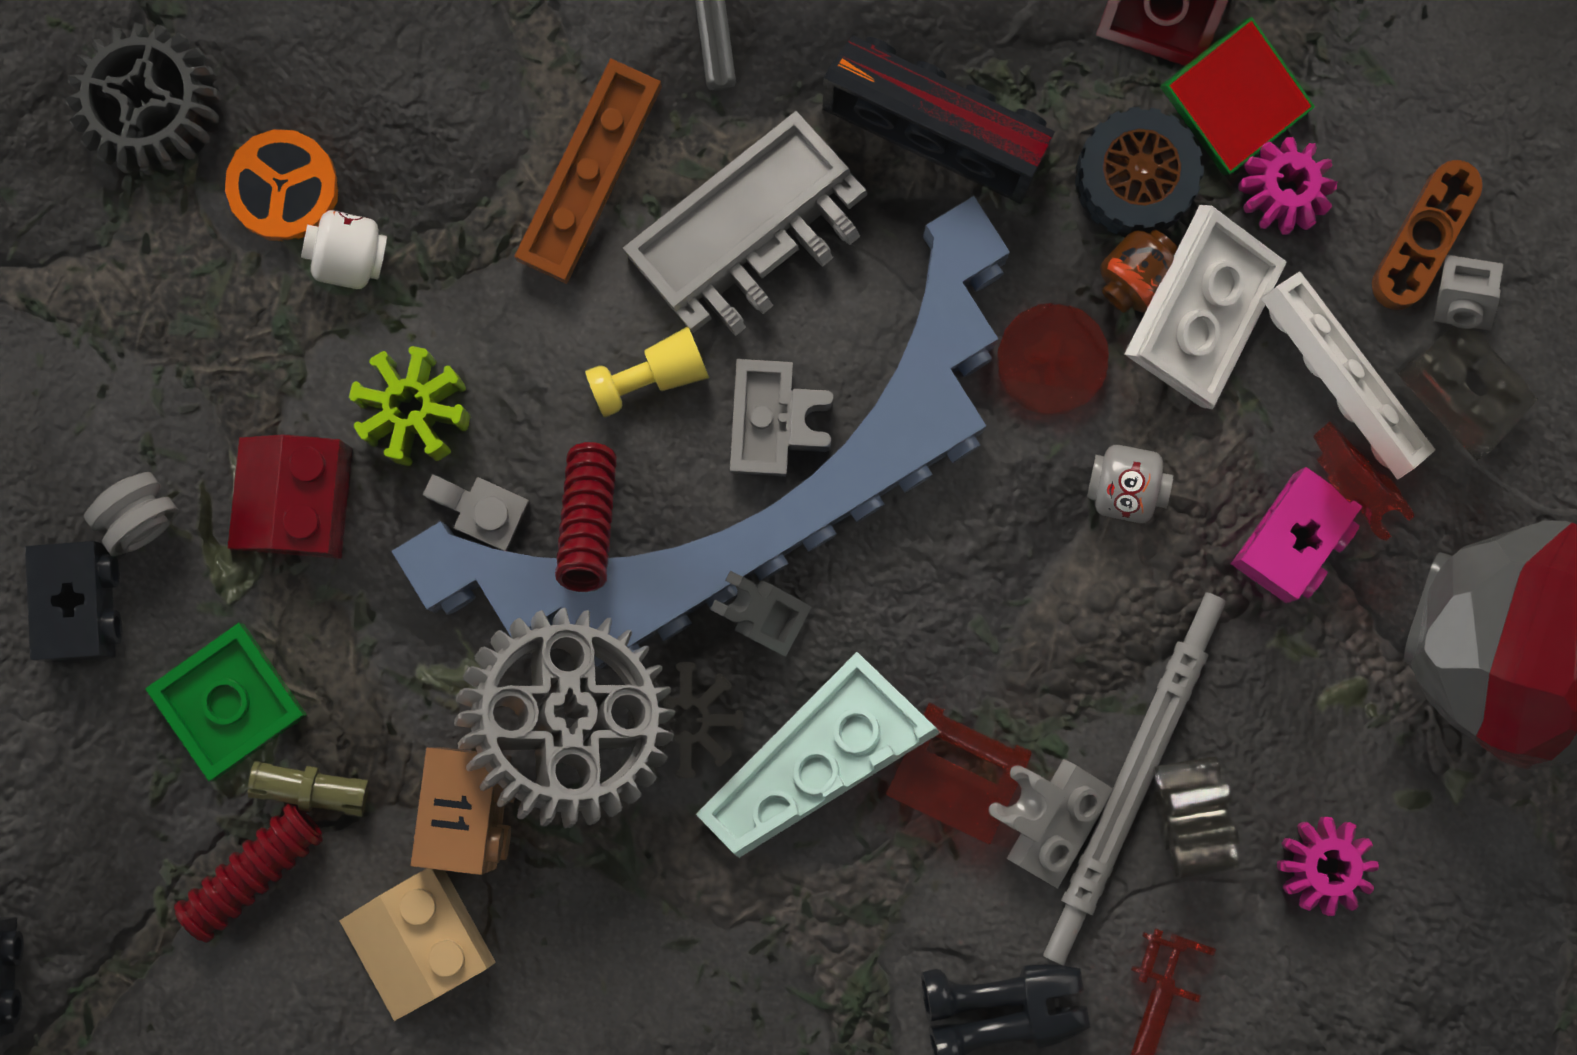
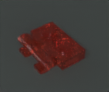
[1313,421,1415,541]

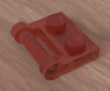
[885,702,1032,845]

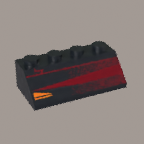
[822,35,1055,204]

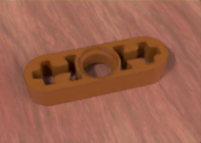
[1372,160,1483,310]

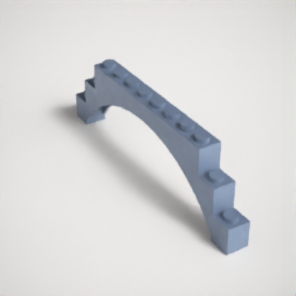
[392,196,1010,668]

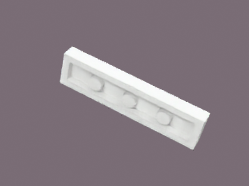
[1261,272,1435,480]

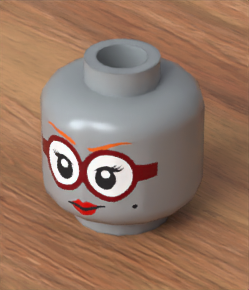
[1087,445,1173,523]

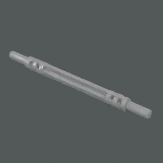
[1043,592,1226,966]

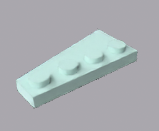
[696,652,940,858]

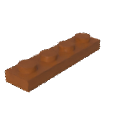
[514,58,662,284]

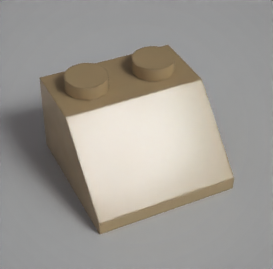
[339,868,496,1021]

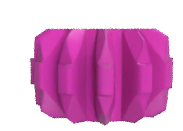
[1239,137,1337,235]
[1277,817,1379,916]

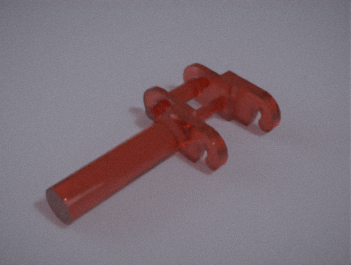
[1131,928,1216,1055]

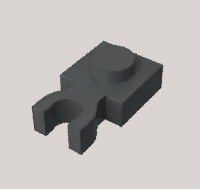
[710,571,812,657]

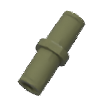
[248,761,369,817]

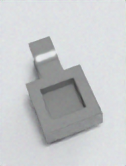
[423,474,530,551]

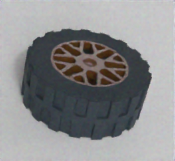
[1075,107,1204,235]

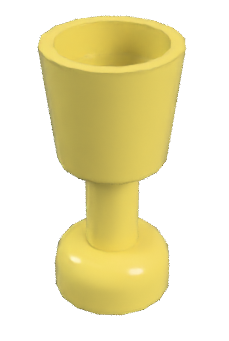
[585,326,709,418]

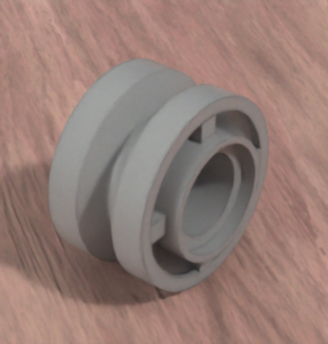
[84,472,179,556]

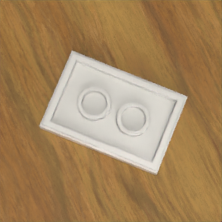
[1124,205,1287,409]

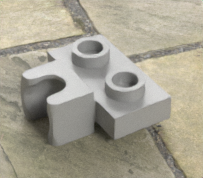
[730,359,833,477]
[989,759,1113,889]

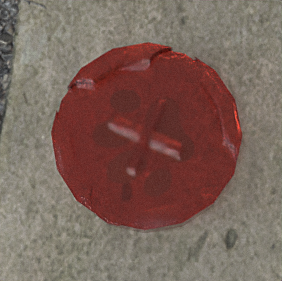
[997,303,1109,415]

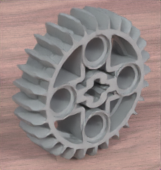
[454,608,675,828]

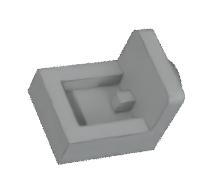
[1434,255,1503,331]

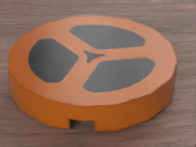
[225,129,338,241]

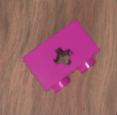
[1231,467,1363,603]

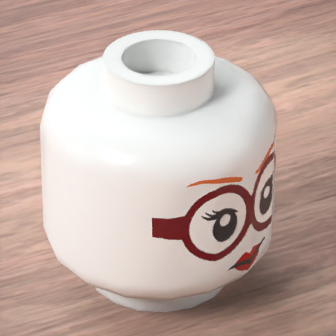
[301,210,387,289]

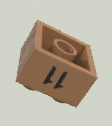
[411,747,518,875]

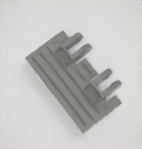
[623,111,867,336]

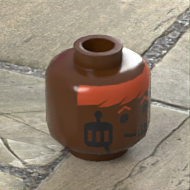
[1100,230,1178,313]

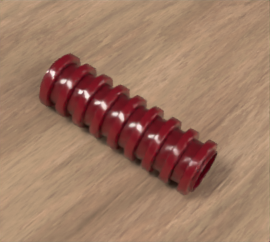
[555,442,617,592]
[174,804,323,943]

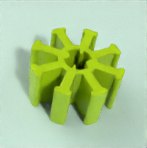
[349,346,471,466]

